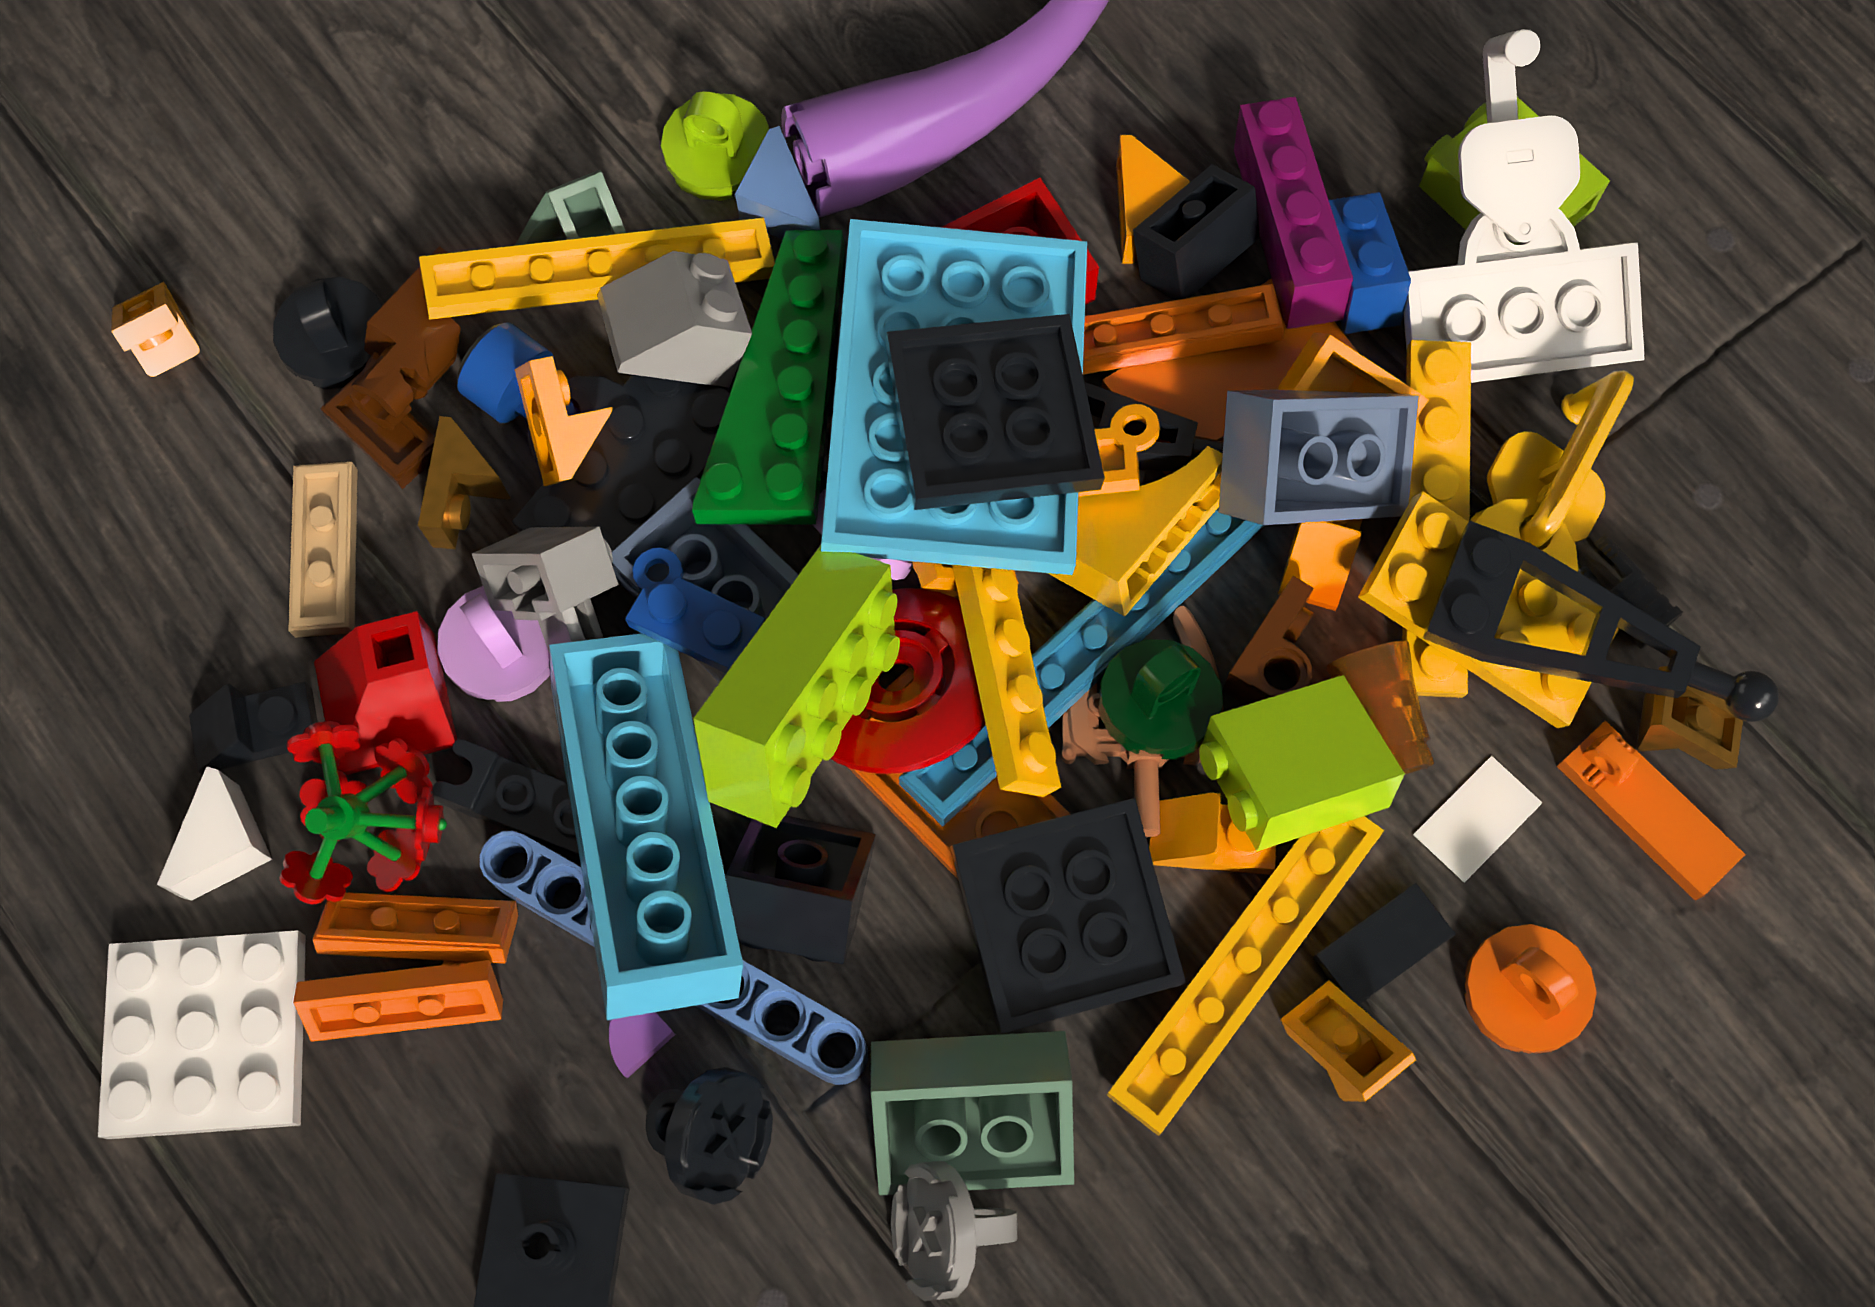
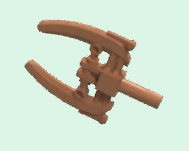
[1061,606,1223,837]

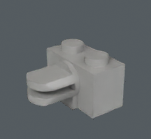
[472,527,619,654]

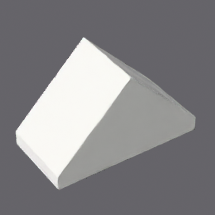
[157,767,272,901]

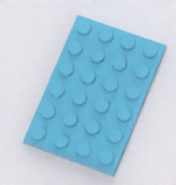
[821,219,1087,575]

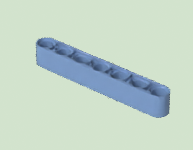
[480,831,868,1085]

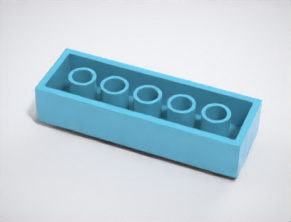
[549,633,743,1020]

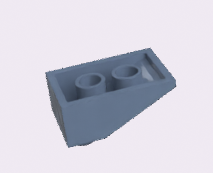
[1218,390,1419,525]

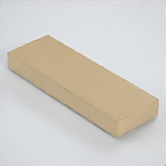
[289,461,358,638]

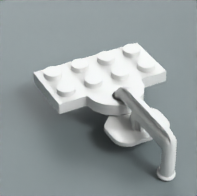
[1404,29,1644,383]

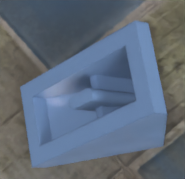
[735,126,820,239]

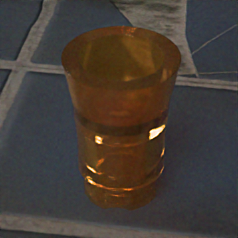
[1326,641,1434,775]

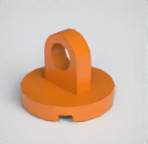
[1464,924,1597,1054]

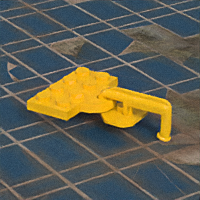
[1358,370,1634,728]

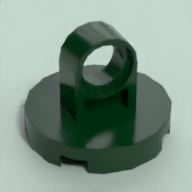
[1098,639,1223,759]

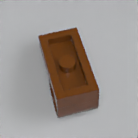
[1222,576,1314,705]

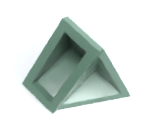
[514,170,626,246]

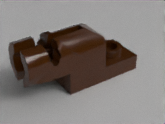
[349,246,461,430]

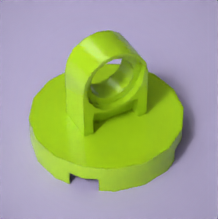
[661,91,769,201]

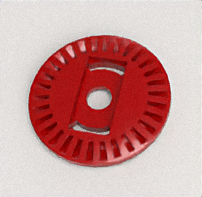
[830,588,986,774]

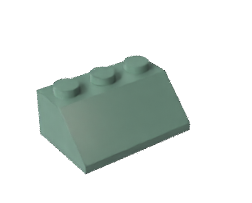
[871,1031,1074,1195]

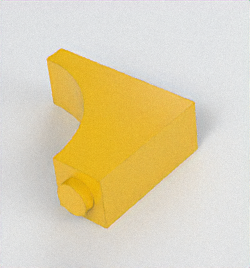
[1048,446,1223,617]

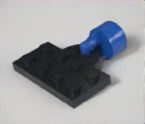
[457,322,730,596]

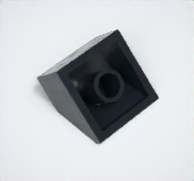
[725,815,876,964]

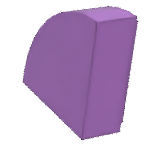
[609,1012,676,1078]

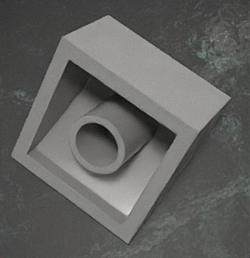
[597,251,752,388]

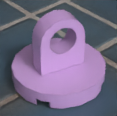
[437,586,550,702]

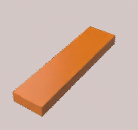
[1083,283,1284,375]

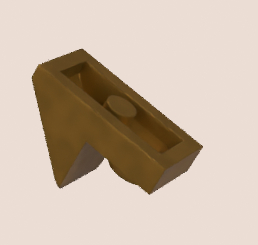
[418,416,510,550]
[1636,666,1743,770]

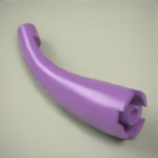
[781,0,1109,218]

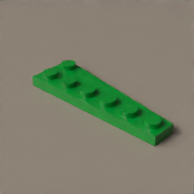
[692,230,845,525]

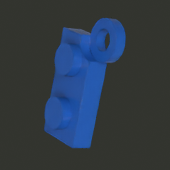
[625,547,766,673]

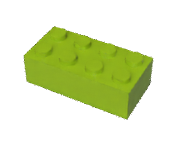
[693,545,900,828]

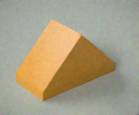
[1116,135,1190,264]

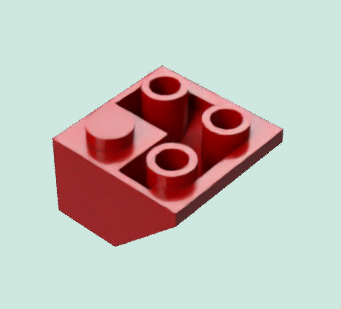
[314,611,457,775]

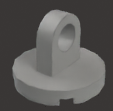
[891,1161,1018,1301]

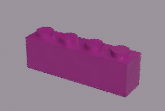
[1234,96,1353,329]

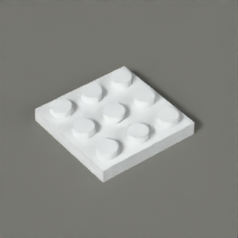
[98,931,306,1139]

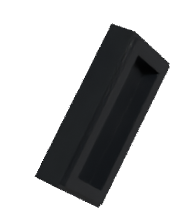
[1313,883,1456,1005]

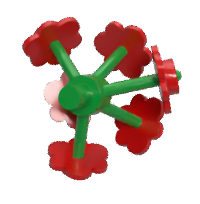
[279,721,447,904]

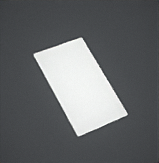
[1413,756,1542,883]

